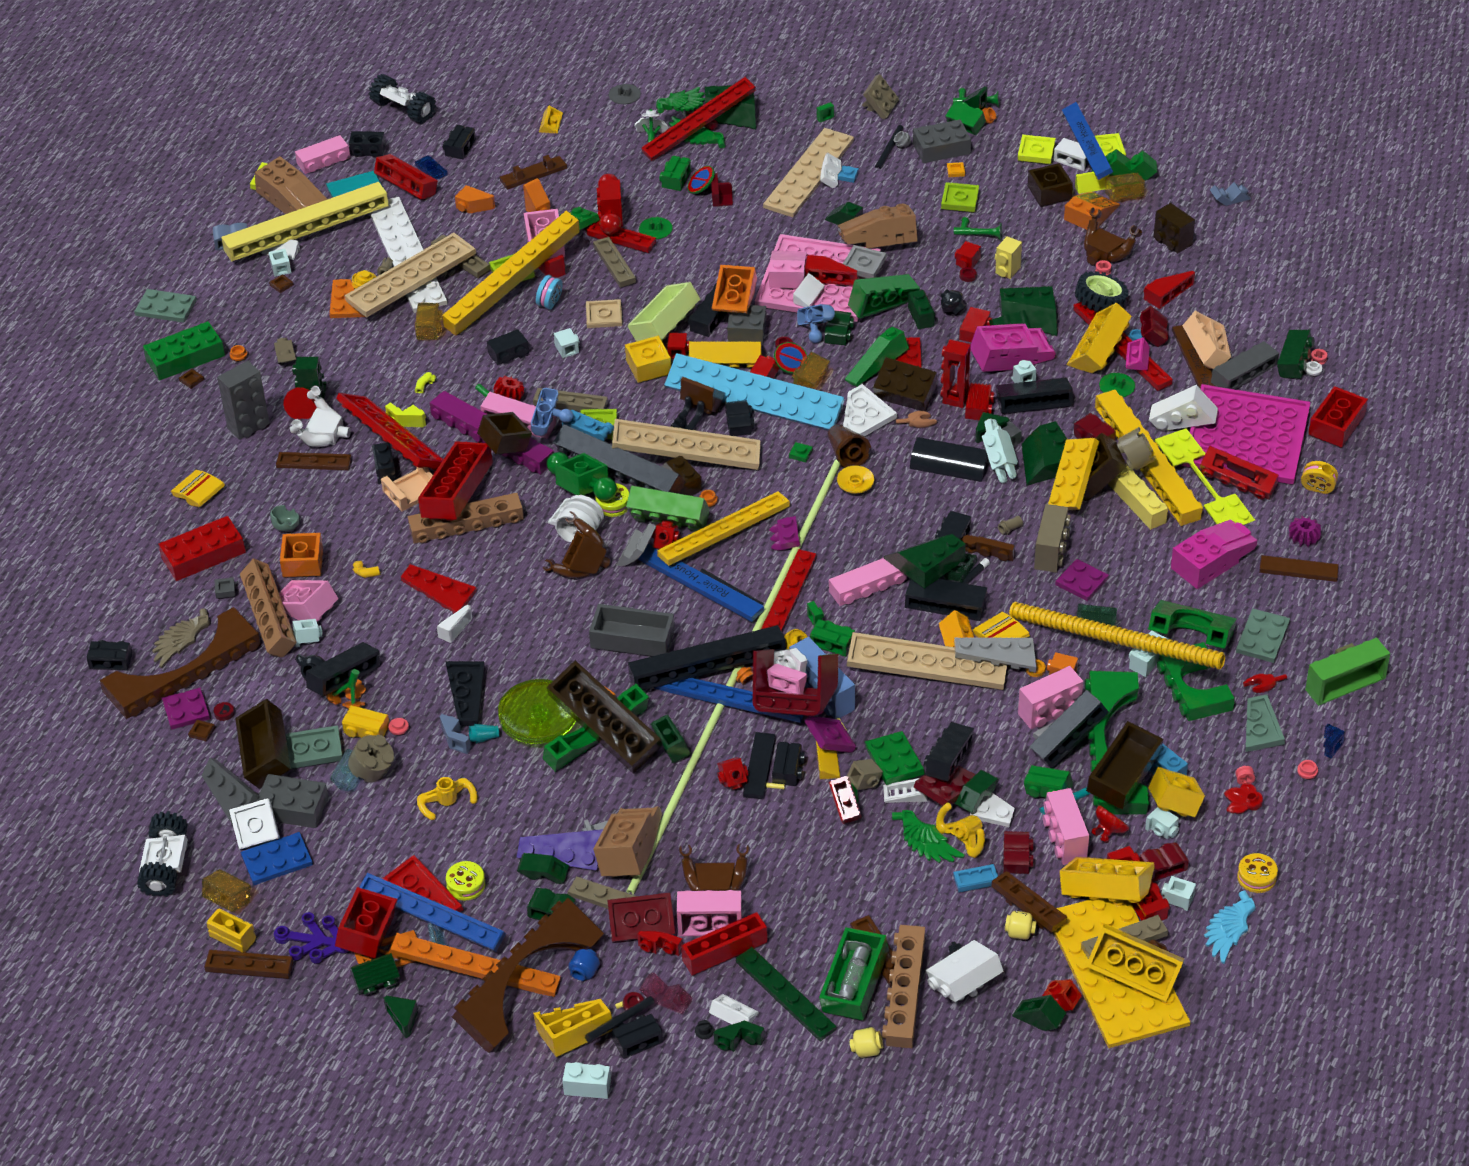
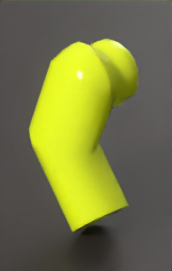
[415,372,436,393]

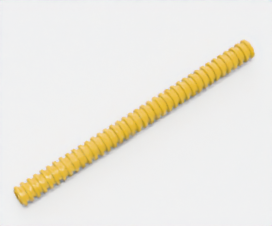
[1009,602,1225,670]

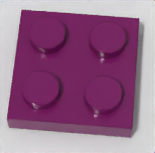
[1055,559,1109,601]
[162,688,210,730]
[805,716,856,753]

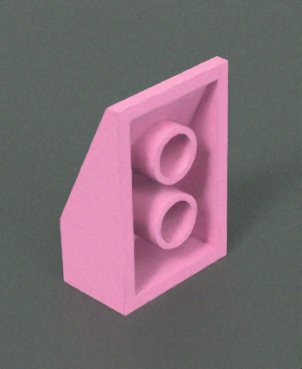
[769,251,807,288]
[279,580,339,622]

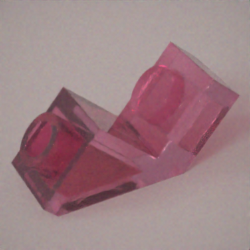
[639,973,693,1014]

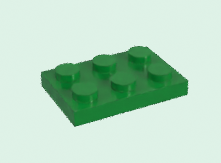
[865,731,924,785]

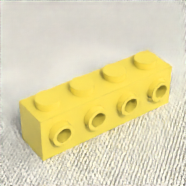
[1108,464,1168,530]

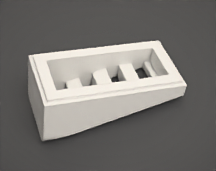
[437,605,472,643]
[883,778,927,803]

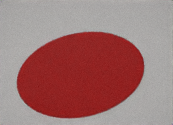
[283,387,317,419]

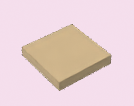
[586,299,622,328]

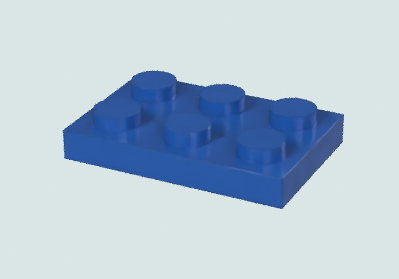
[240,832,313,886]

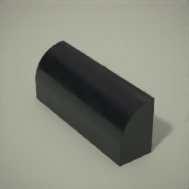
[996,377,1073,413]
[910,437,989,482]
[905,579,988,621]

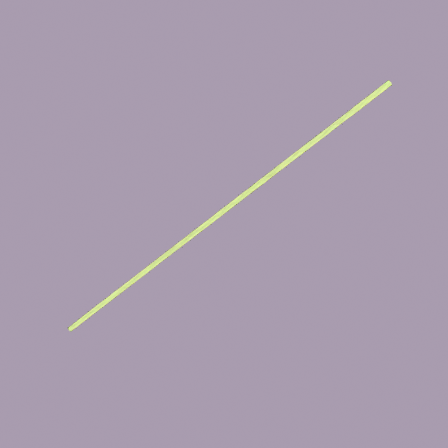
[626,460,840,894]

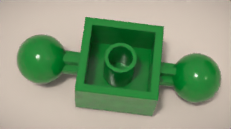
[547,452,617,501]

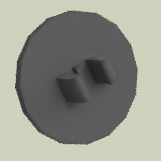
[608,84,641,105]

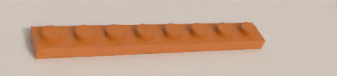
[390,933,561,997]

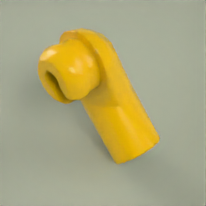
[353,561,380,578]

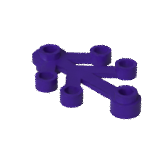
[274,912,349,963]

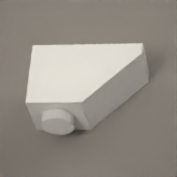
[1054,138,1086,171]

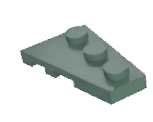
[1245,694,1285,752]

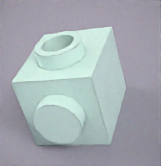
[554,328,579,358]

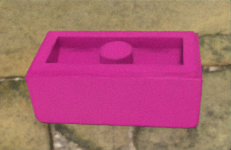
[1126,337,1150,370]

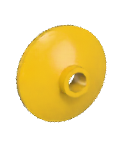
[837,466,874,493]

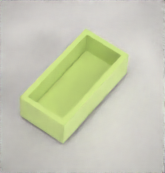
[627,282,700,341]

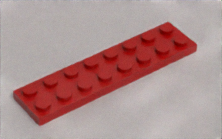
[336,393,443,470]

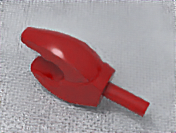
[1243,674,1287,693]

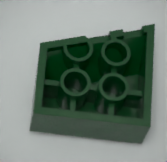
[705,85,756,130]
[999,286,1057,336]
[1021,421,1067,486]
[884,534,966,589]

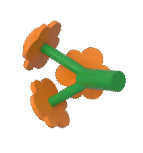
[325,669,366,710]

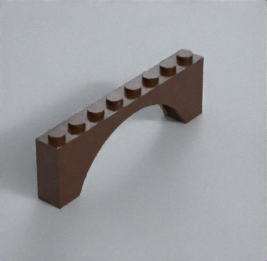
[100,607,261,719]
[451,898,604,1053]

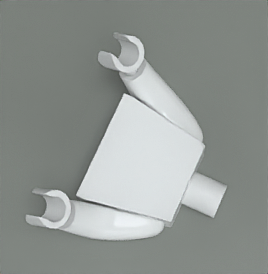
[290,386,351,447]

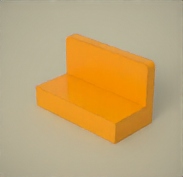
[939,610,974,647]

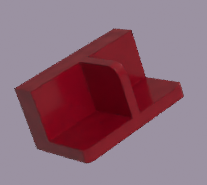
[711,173,733,207]

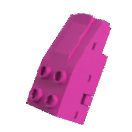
[971,324,1056,372]
[1171,519,1258,589]

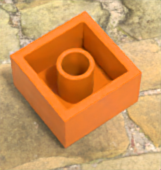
[280,533,323,577]

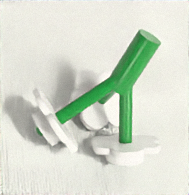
[634,109,668,143]

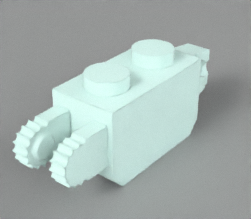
[982,419,1018,484]

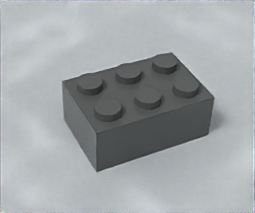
[913,120,971,163]
[256,774,329,828]

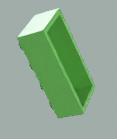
[626,486,710,531]
[1305,638,1390,706]

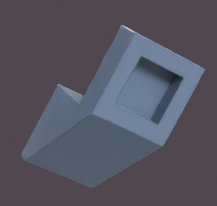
[1210,182,1251,206]
[440,714,471,754]

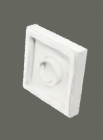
[229,798,280,850]

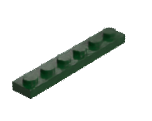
[736,947,836,1042]

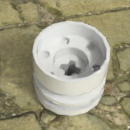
[555,495,604,542]

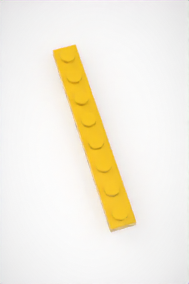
[657,491,790,566]

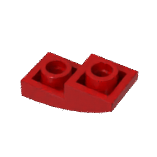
[637,931,683,956]

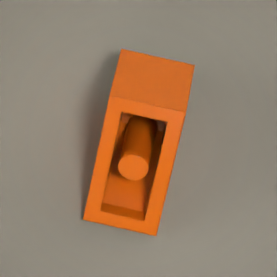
[523,178,551,212]
[455,185,495,213]

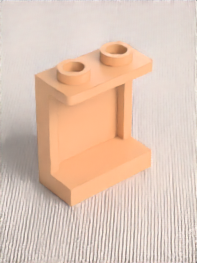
[381,467,433,511]

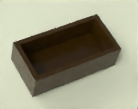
[235,699,291,789]
[1086,721,1164,810]

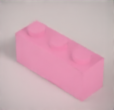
[295,135,350,174]

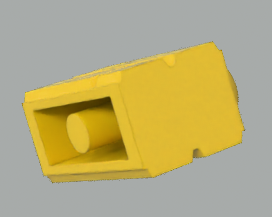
[342,705,389,738]
[206,908,256,952]

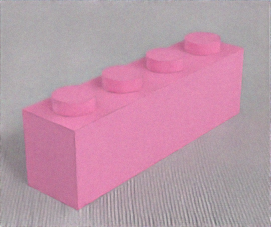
[480,392,556,439]
[829,558,907,606]

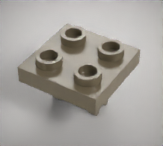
[862,74,899,119]

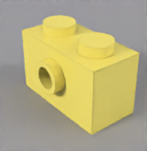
[995,236,1022,279]

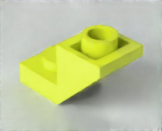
[385,403,426,427]

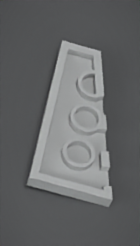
[954,638,1036,672]

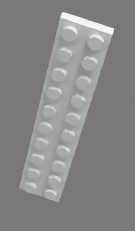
[369,197,447,313]

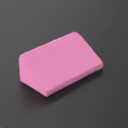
[767,664,807,694]

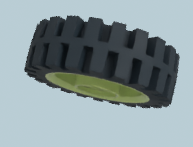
[1075,271,1129,312]

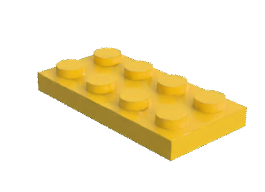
[1048,438,1099,510]

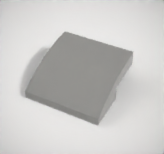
[616,523,656,566]

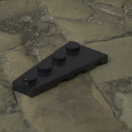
[445,661,485,726]

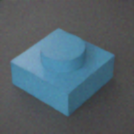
[838,166,859,183]

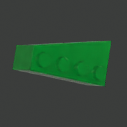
[848,274,920,319]

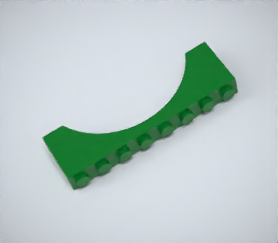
[1084,671,1149,815]

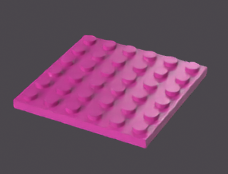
[1182,384,1311,485]

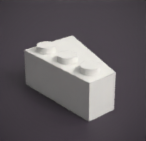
[1149,385,1218,431]

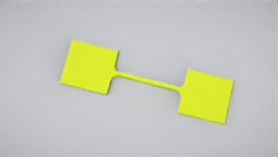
[1155,428,1255,525]

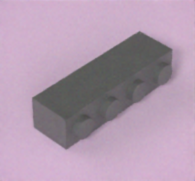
[1211,341,1279,389]

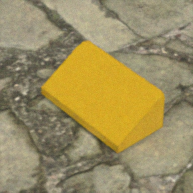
[539,105,563,134]
[816,741,840,779]

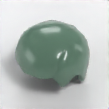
[270,505,300,532]

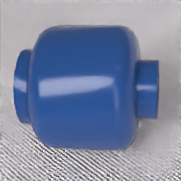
[568,949,600,981]

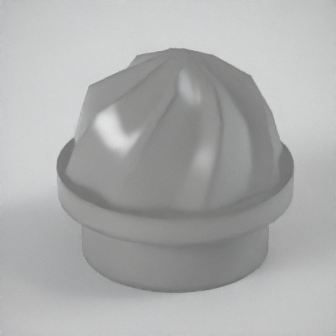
[894,131,911,148]

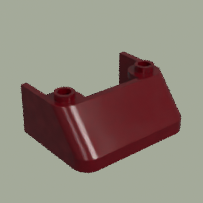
[753,649,839,716]

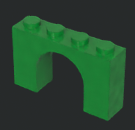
[1148,600,1237,649]
[1157,642,1235,721]

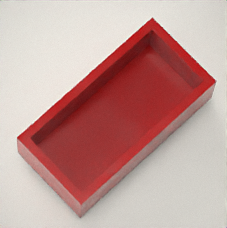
[158,516,246,581]

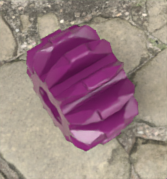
[1289,516,1321,547]

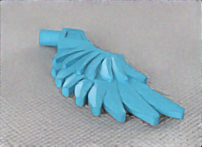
[1204,890,1255,964]

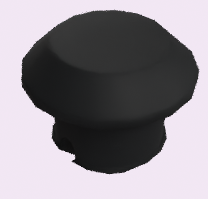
[695,1020,714,1039]

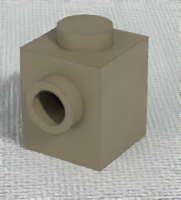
[847,759,883,790]

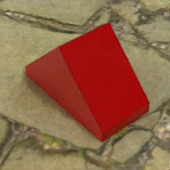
[538,254,565,278]

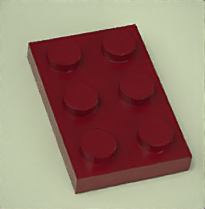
[913,766,975,806]
[607,893,675,943]

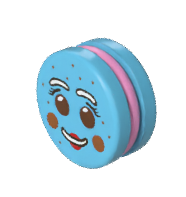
[536,275,563,310]

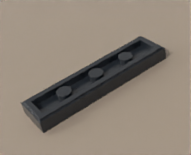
[743,732,775,799]

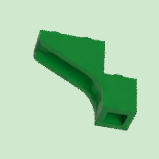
[1092,149,1157,180]

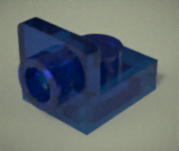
[1323,724,1345,759]

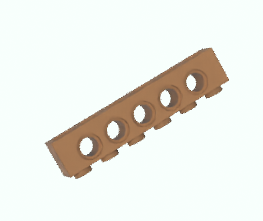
[407,493,524,543]
[240,558,297,657]
[882,925,925,1048]

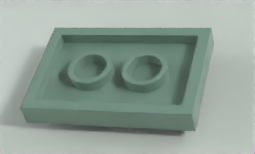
[134,289,196,323]
[1236,608,1290,663]
[285,725,343,769]

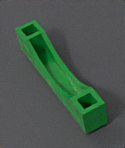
[542,684,649,772]

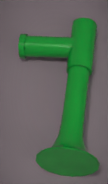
[953,88,999,108]
[954,217,1002,241]

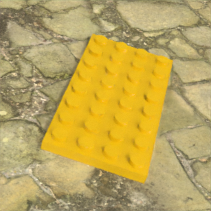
[1053,898,1190,1048]

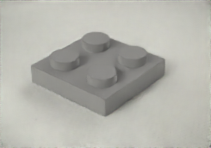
[843,245,886,278]

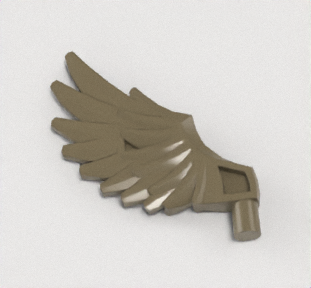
[152,608,210,668]

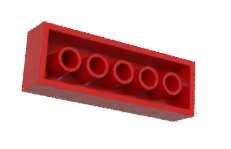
[418,441,493,520]

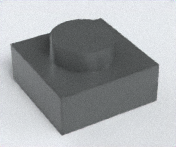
[215,577,235,599]

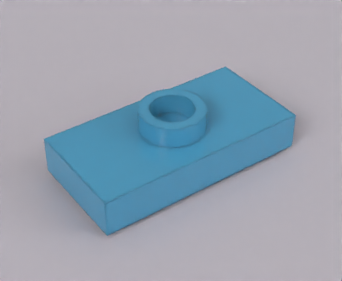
[953,864,998,892]

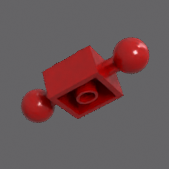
[597,174,623,235]

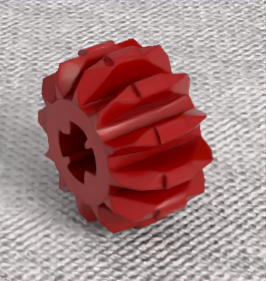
[493,376,524,401]

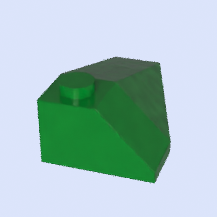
[845,327,909,387]

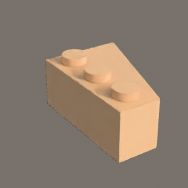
[1182,311,1231,369]

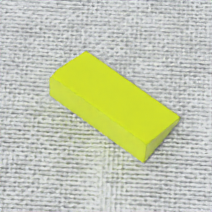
[1075,172,1111,194]

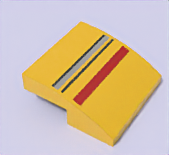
[171,470,225,507]
[973,612,1030,638]

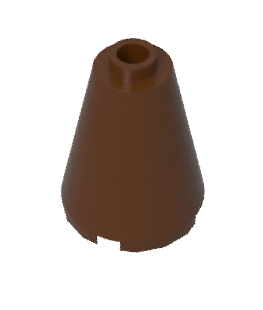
[828,424,871,468]

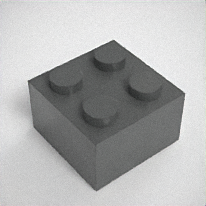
[727,305,767,344]

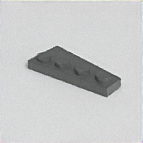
[201,758,259,825]

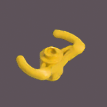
[417,777,478,820]
[936,803,985,858]

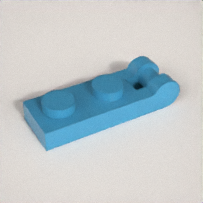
[562,410,614,441]

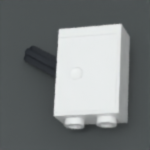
[926,940,1004,1002]

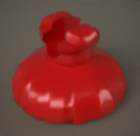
[1091,806,1129,843]

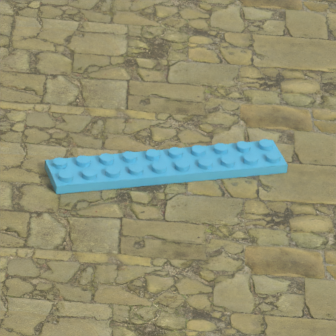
[664,353,845,430]

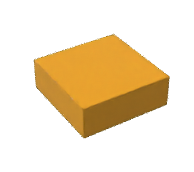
[947,162,965,177]

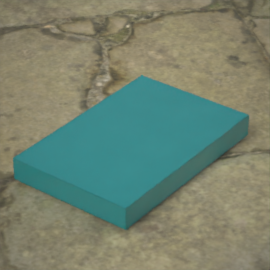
[326,171,382,198]

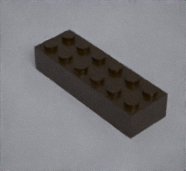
[547,660,662,774]

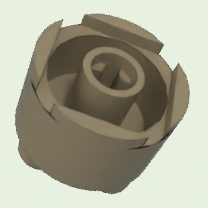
[1117,427,1157,470]
[348,735,394,782]

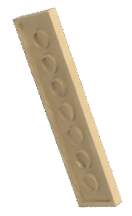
[763,128,854,217]
[344,233,476,318]
[612,419,760,470]
[847,632,1007,690]

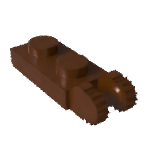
[962,535,1015,561]

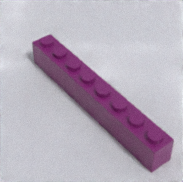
[429,391,554,475]

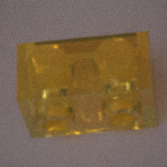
[1105,173,1145,201]
[415,303,443,340]
[792,351,830,389]
[202,869,251,912]

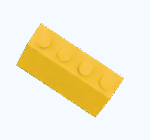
[1066,303,1132,373]
[689,342,762,367]
[1060,857,1154,903]
[1086,923,1184,1002]

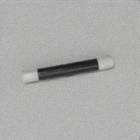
[960,558,990,584]

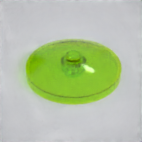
[498,679,576,744]

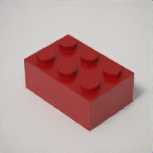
[1308,386,1368,448]
[335,887,397,958]

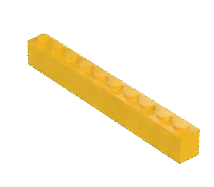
[443,211,579,336]
[1095,390,1203,526]

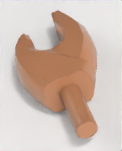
[896,411,937,428]

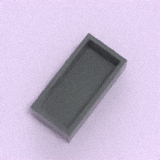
[217,361,270,440]
[589,604,675,656]

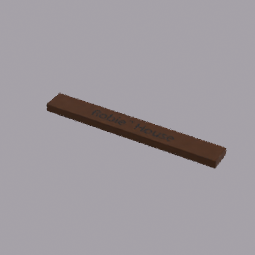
[1172,325,1215,388]

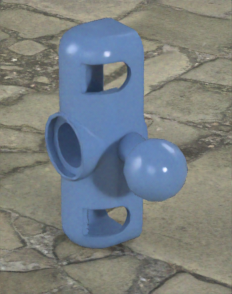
[797,304,835,343]
[531,388,573,436]

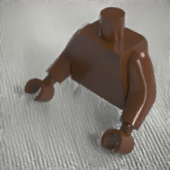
[1084,207,1142,265]
[543,511,610,578]
[679,843,750,891]

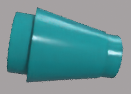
[469,724,499,743]

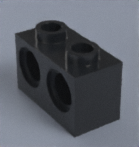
[349,131,386,157]

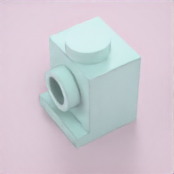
[268,249,291,277]
[1011,360,1036,383]
[292,619,322,647]
[1145,807,1179,840]
[1161,876,1196,911]

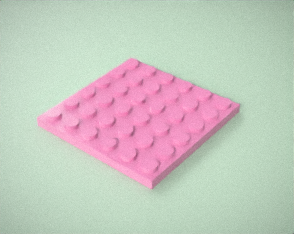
[755,234,881,322]

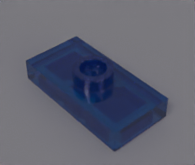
[415,155,448,180]

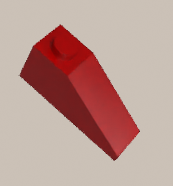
[805,255,857,286]
[1144,271,1195,309]

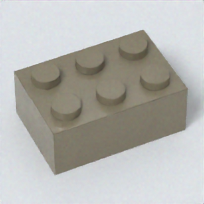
[1034,504,1071,573]

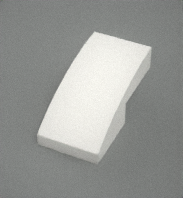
[820,152,841,188]

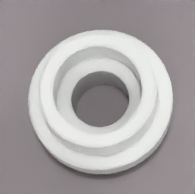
[1305,361,1322,376]

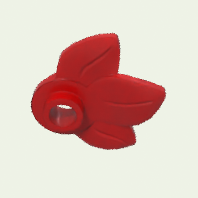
[1224,783,1263,813]

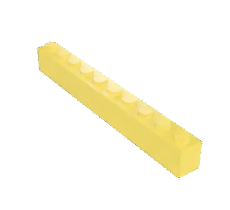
[221,182,389,262]

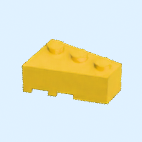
[533,999,614,1057]

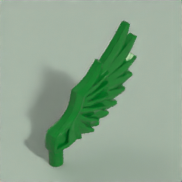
[656,87,705,114]
[668,116,725,148]
[892,810,965,863]

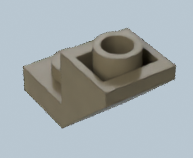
[274,337,296,364]

